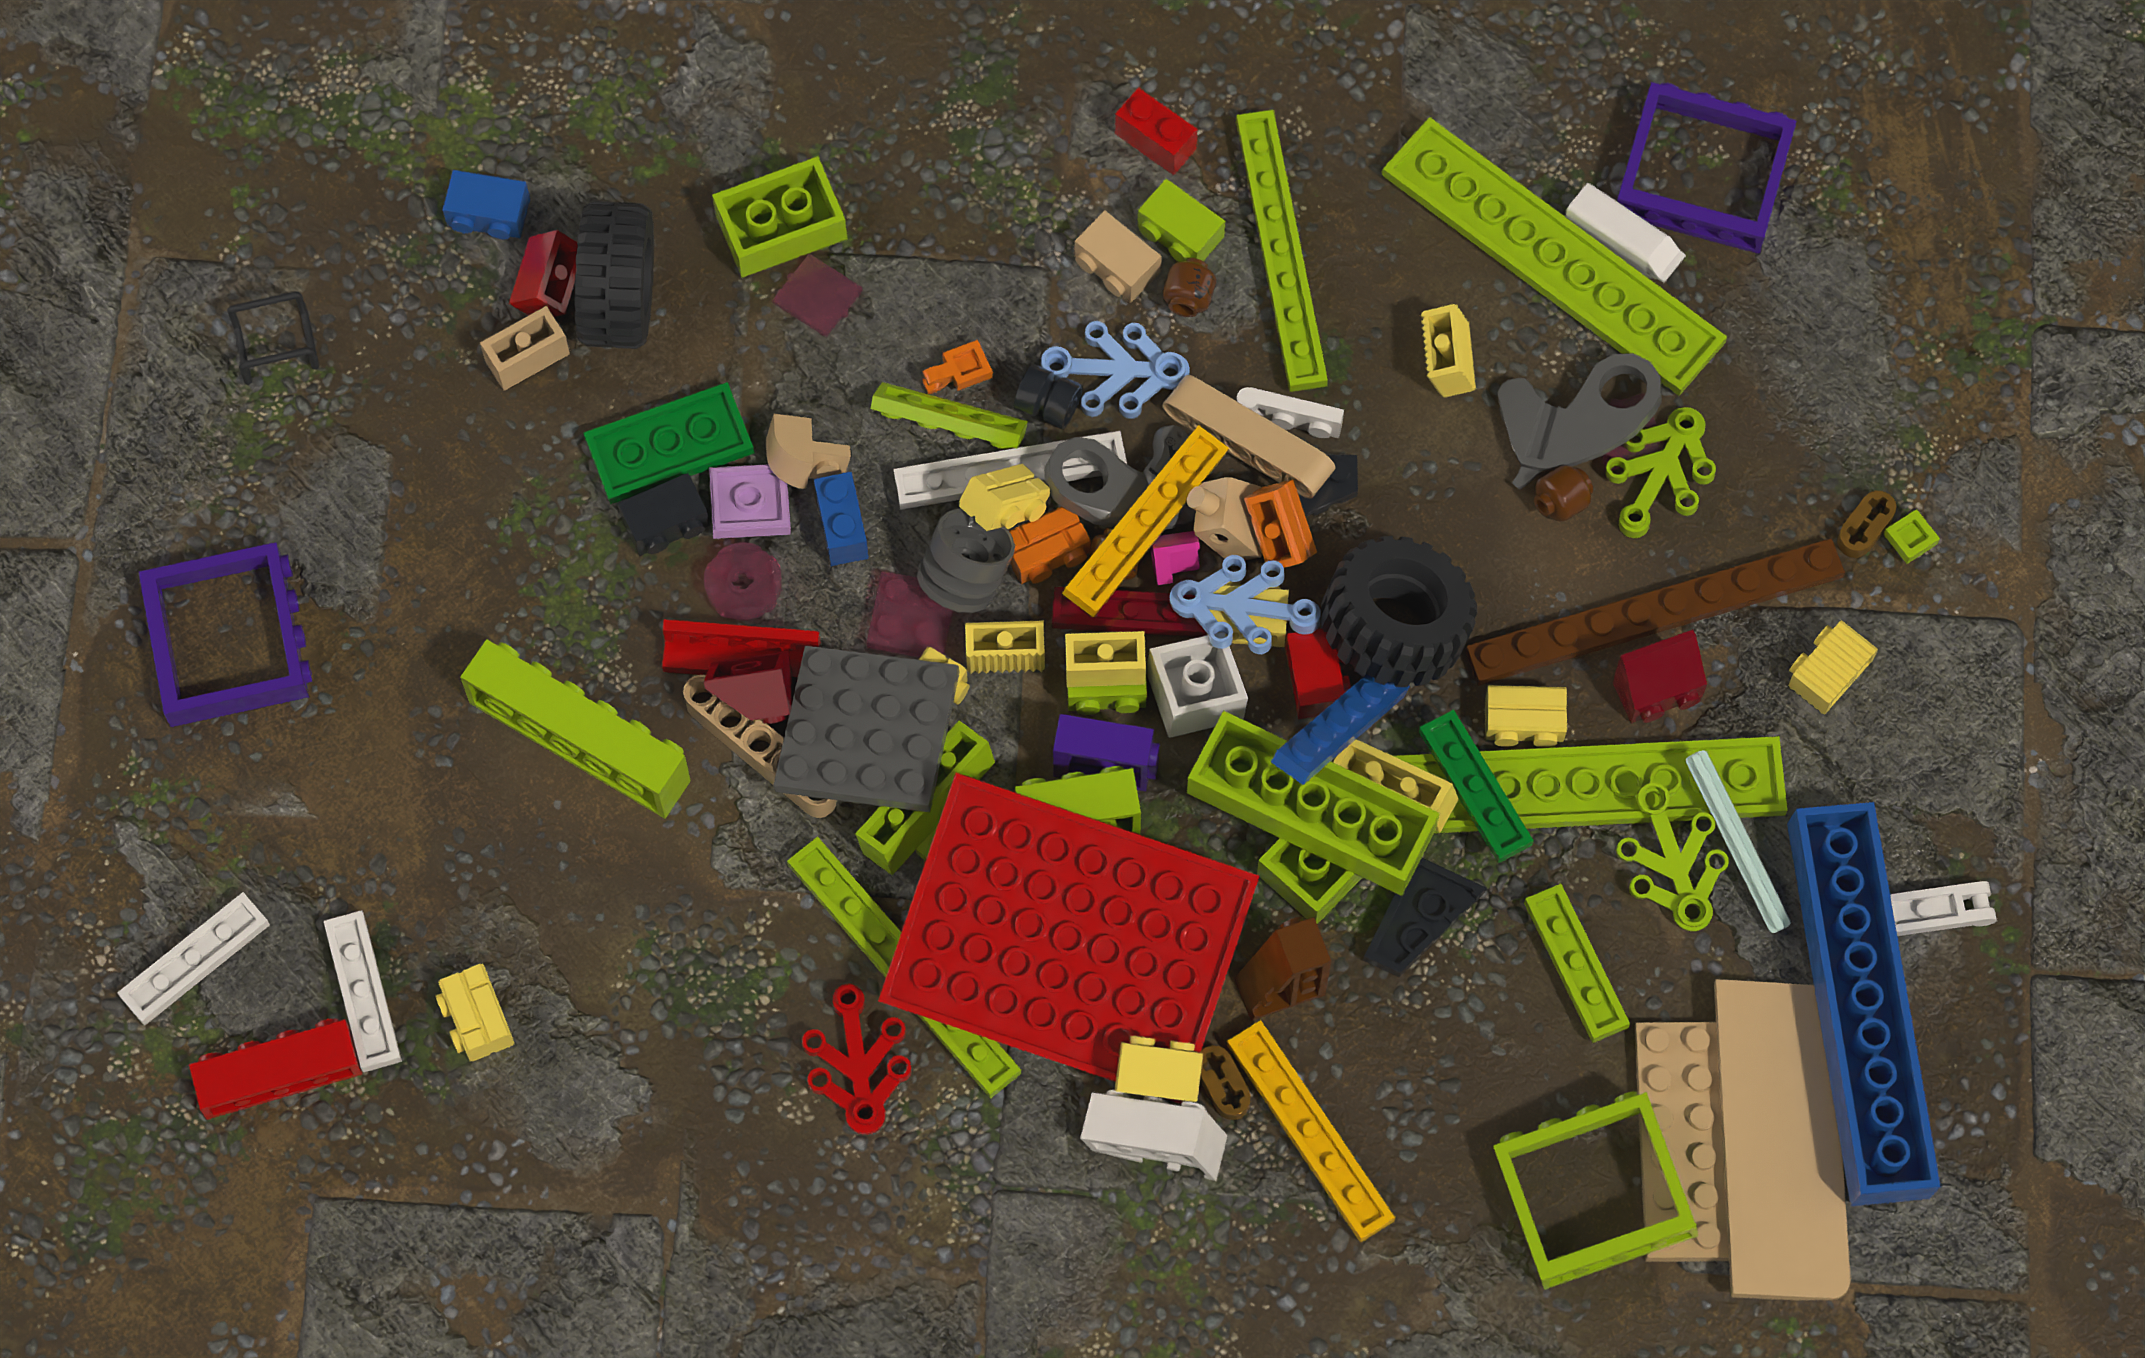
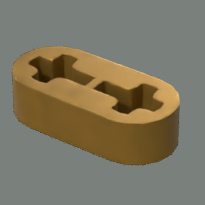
[1837,491,1896,558]
[1200,1045,1251,1120]

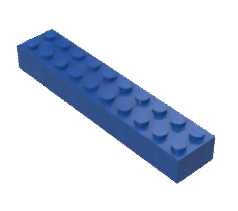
[1787,802,1941,1206]

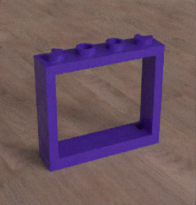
[1617,82,1797,254]
[139,542,313,727]

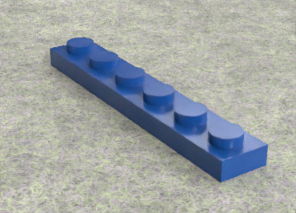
[1271,674,1410,785]

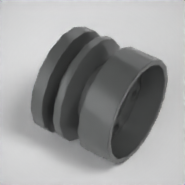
[917,509,1015,613]

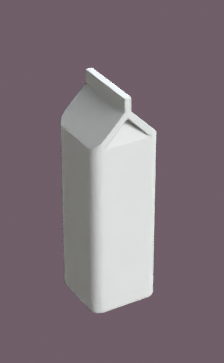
[1565,183,1686,283]

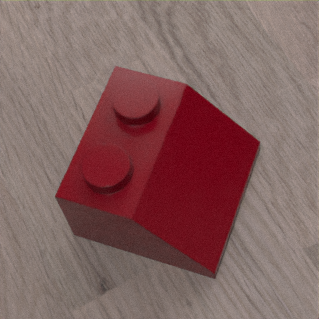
[1613,629,1707,723]
[704,651,795,724]

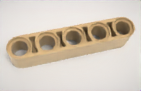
[1162,375,1335,499]
[683,675,837,818]

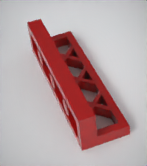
[662,619,822,682]

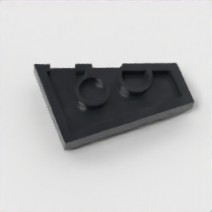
[1363,858,1487,978]

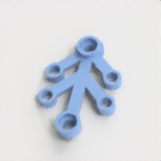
[1041,321,1190,419]
[1170,555,1320,654]

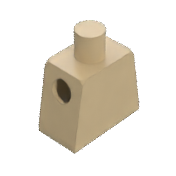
[1187,477,1262,561]

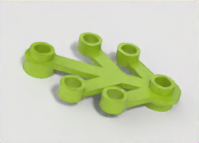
[1606,407,1716,538]
[1616,782,1729,931]

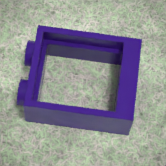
[1053,714,1160,792]

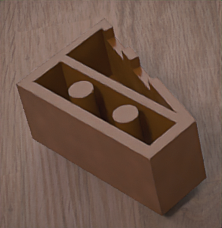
[1234,917,1331,1021]

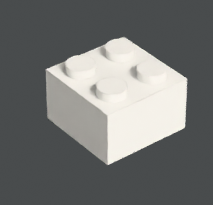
[1146,632,1248,738]

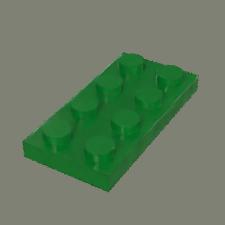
[584,382,754,504]

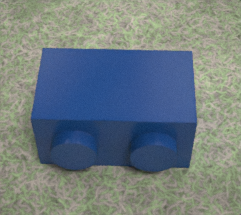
[443,170,530,239]
[814,472,869,566]

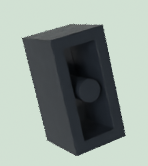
[618,473,710,556]

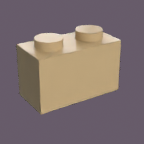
[1075,211,1161,302]
[480,306,570,391]

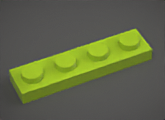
[870,382,1028,449]
[1524,884,1630,1043]

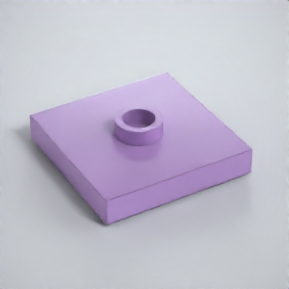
[709,464,791,539]

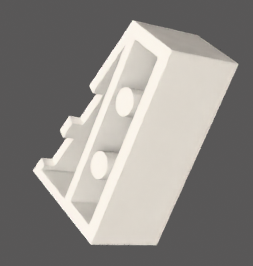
[1080,1090,1228,1181]

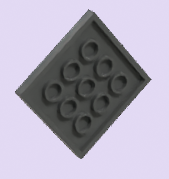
[774,646,960,812]

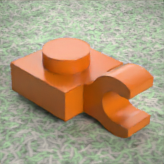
[922,340,993,394]

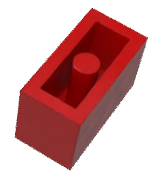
[1115,87,1198,176]
[509,230,578,317]
[1285,629,1351,719]

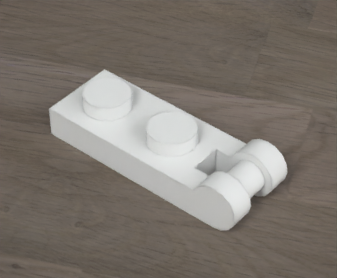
[1237,387,1344,439]
[1890,881,1997,936]

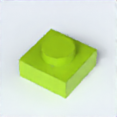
[1884,509,1940,564]

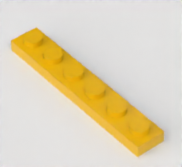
[1062,425,1229,617]
[1227,1020,1395,1243]

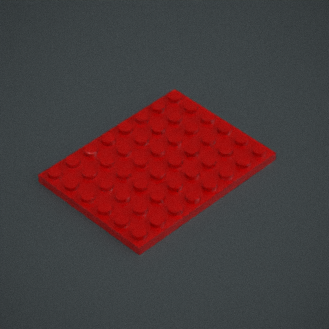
[878,773,1259,1104]

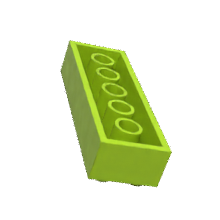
[460,639,691,819]
[1187,711,1440,896]

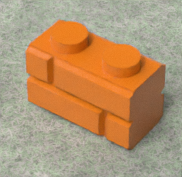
[1244,479,1317,568]
[1009,506,1091,584]

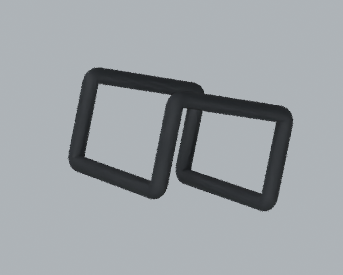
[227,291,319,385]

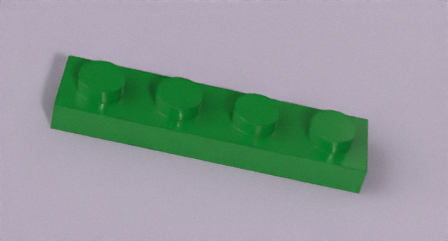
[1419,709,1534,863]

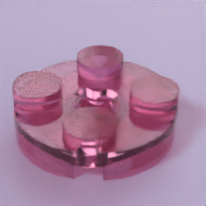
[704,542,782,620]

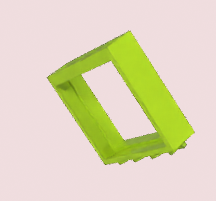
[1493,1091,1698,1290]

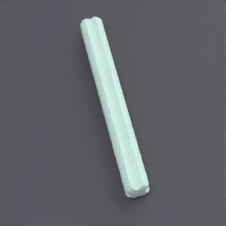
[1686,750,1791,933]

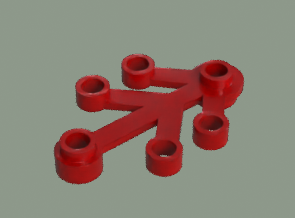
[802,984,912,1135]

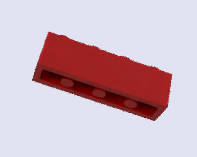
[189,1018,363,1120]

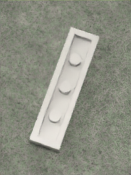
[117,892,270,1026]
[324,910,402,1073]

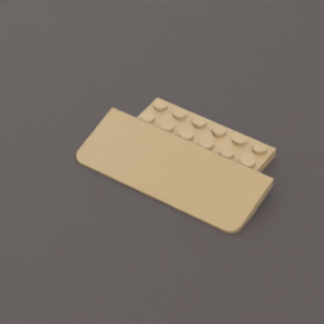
[1634,979,1850,1300]

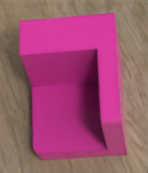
[1150,531,1200,585]

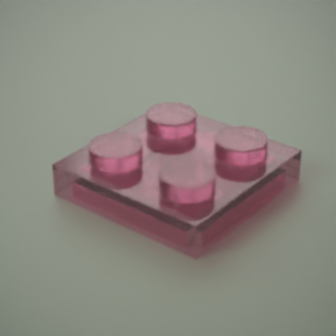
[866,571,954,657]

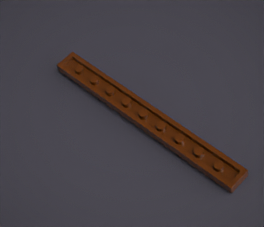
[1466,538,1845,686]

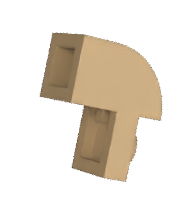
[766,414,851,489]

